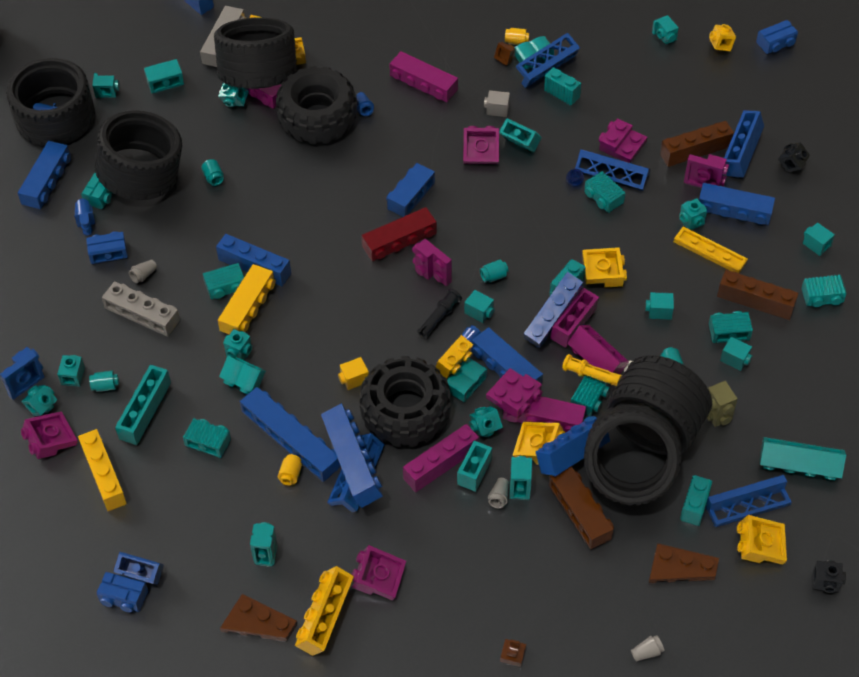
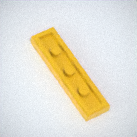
[673,226,748,274]

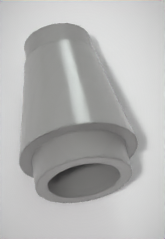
[129,259,157,283]
[488,478,509,508]
[631,635,665,662]

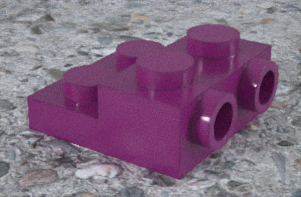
[598,118,647,163]
[463,126,499,164]
[684,154,729,188]
[412,239,452,286]
[486,368,543,419]
[21,411,77,459]
[351,545,406,600]

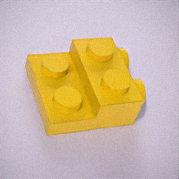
[582,247,627,287]
[436,335,474,379]
[513,422,565,465]
[737,515,787,565]

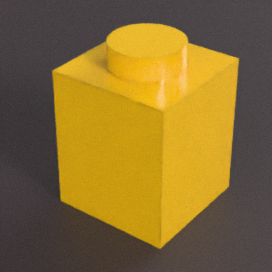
[338,357,369,390]

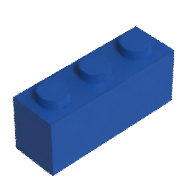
[386,163,435,217]

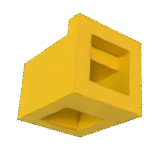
[294,37,306,65]

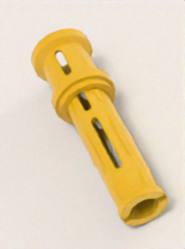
[562,354,622,386]

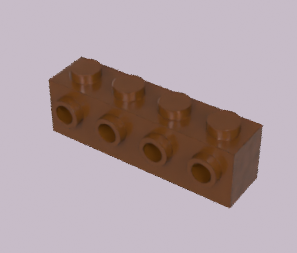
[660,121,734,167]
[717,270,799,320]
[549,466,614,550]

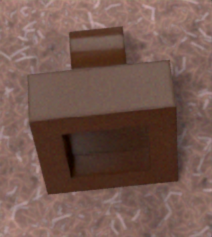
[494,42,515,66]
[500,639,526,667]

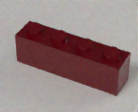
[361,207,437,262]

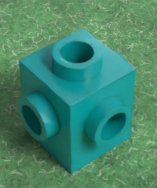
[218,82,249,107]
[679,198,707,230]
[223,329,252,360]
[21,385,58,416]
[469,406,503,437]

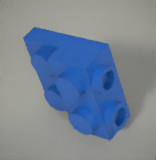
[0,347,45,400]

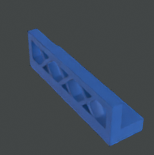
[516,33,580,88]
[575,149,651,189]
[327,433,384,512]
[706,475,792,528]

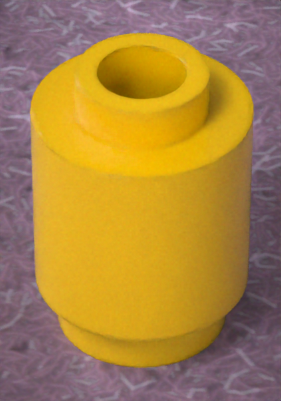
[505,28,530,45]
[278,454,302,485]

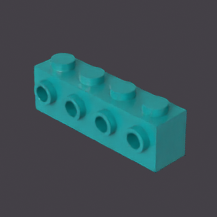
[115,364,171,445]
[759,437,846,480]

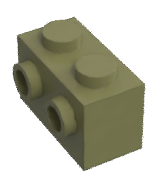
[707,381,738,427]

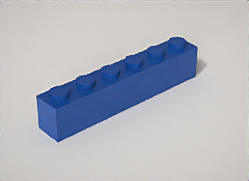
[240,387,341,482]
[321,403,383,508]

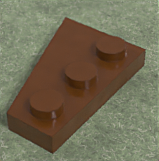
[649,543,719,583]
[220,594,297,642]

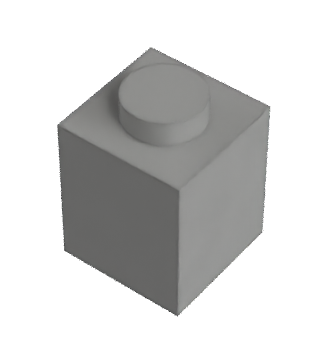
[484,90,510,117]

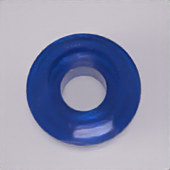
[566,169,584,186]

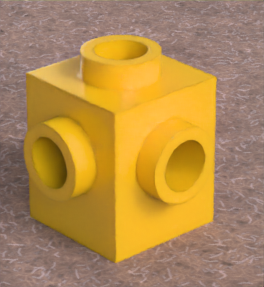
[709,24,736,52]

